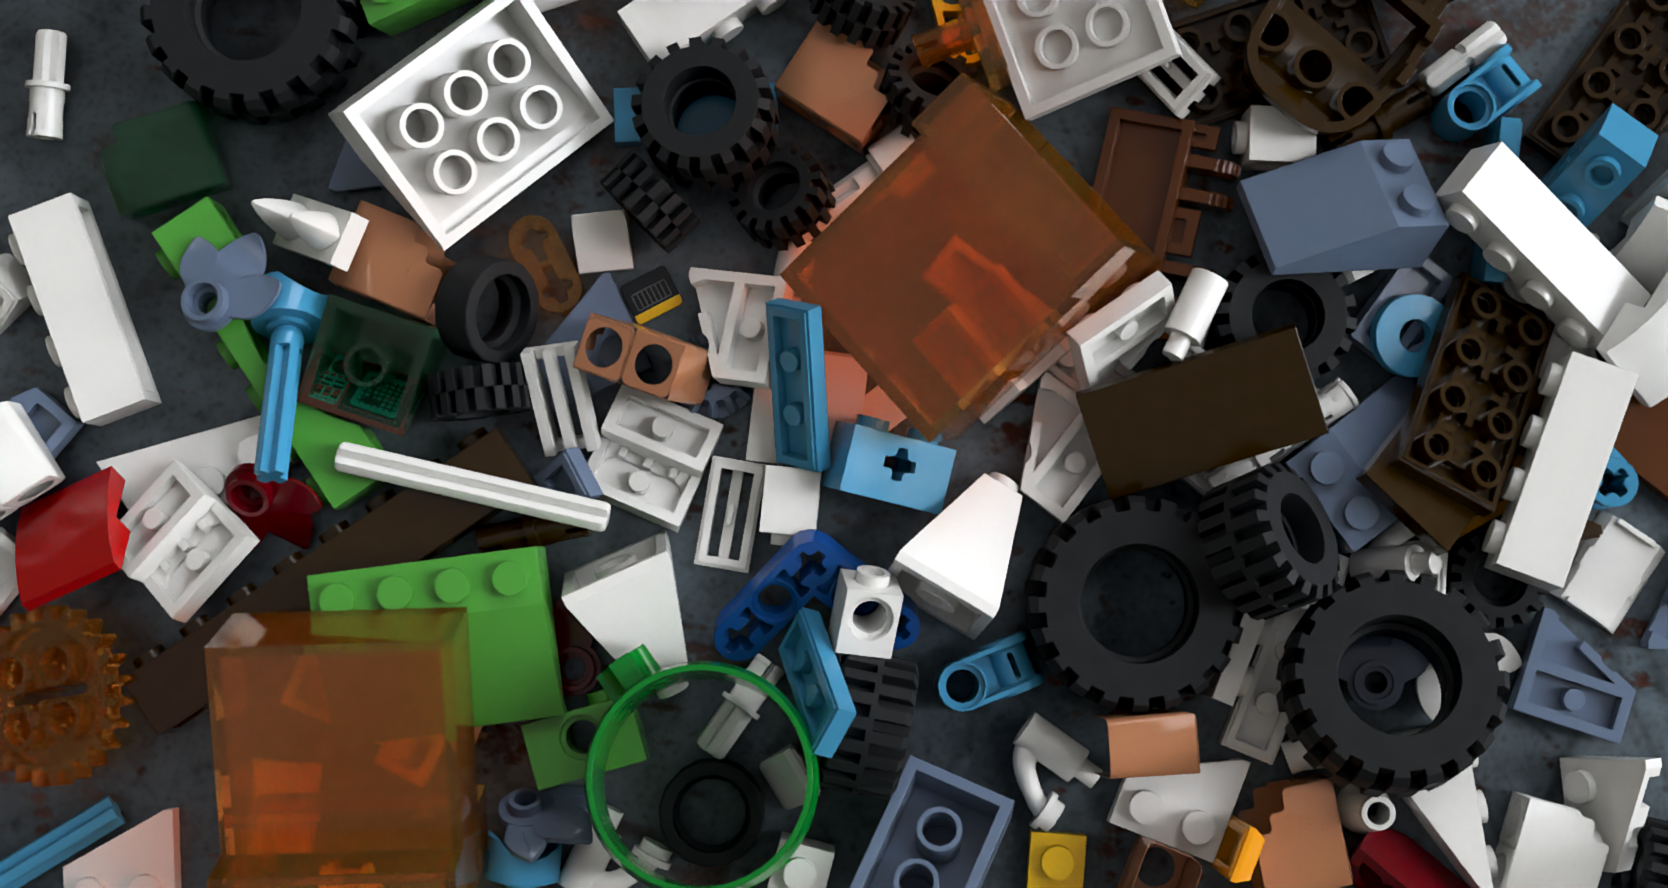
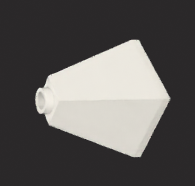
[888,472,1023,640]
[561,529,689,699]

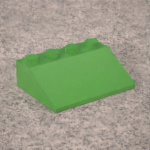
[307,546,566,744]

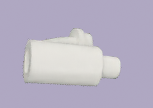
[1162,268,1229,362]
[1349,520,1442,581]
[1013,712,1103,832]
[557,804,673,888]

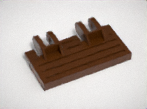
[1062,107,1242,341]

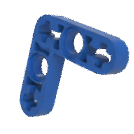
[714,529,921,661]

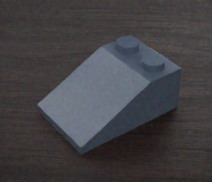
[1236,139,1449,275]
[1279,374,1417,553]

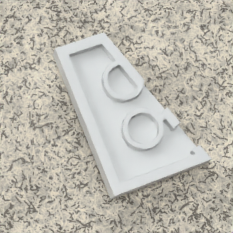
[97,415,300,511]

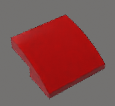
[15,466,131,611]

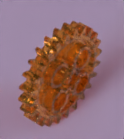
[0,605,134,788]

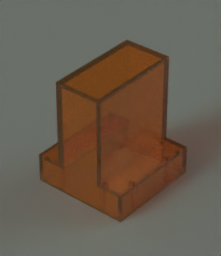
[780,73,1159,443]
[204,607,488,888]

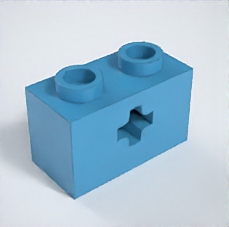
[1541,103,1658,228]
[820,414,957,515]

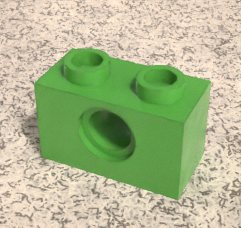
[520,689,652,791]

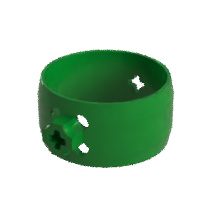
[584,644,820,888]

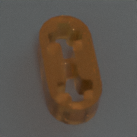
[508,215,585,316]

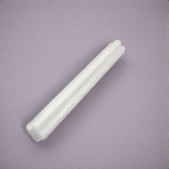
[334,442,611,532]

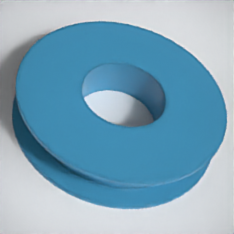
[1369,294,1444,377]

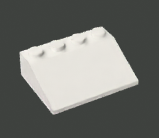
[328,0,614,251]

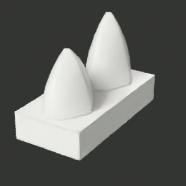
[251,193,369,272]

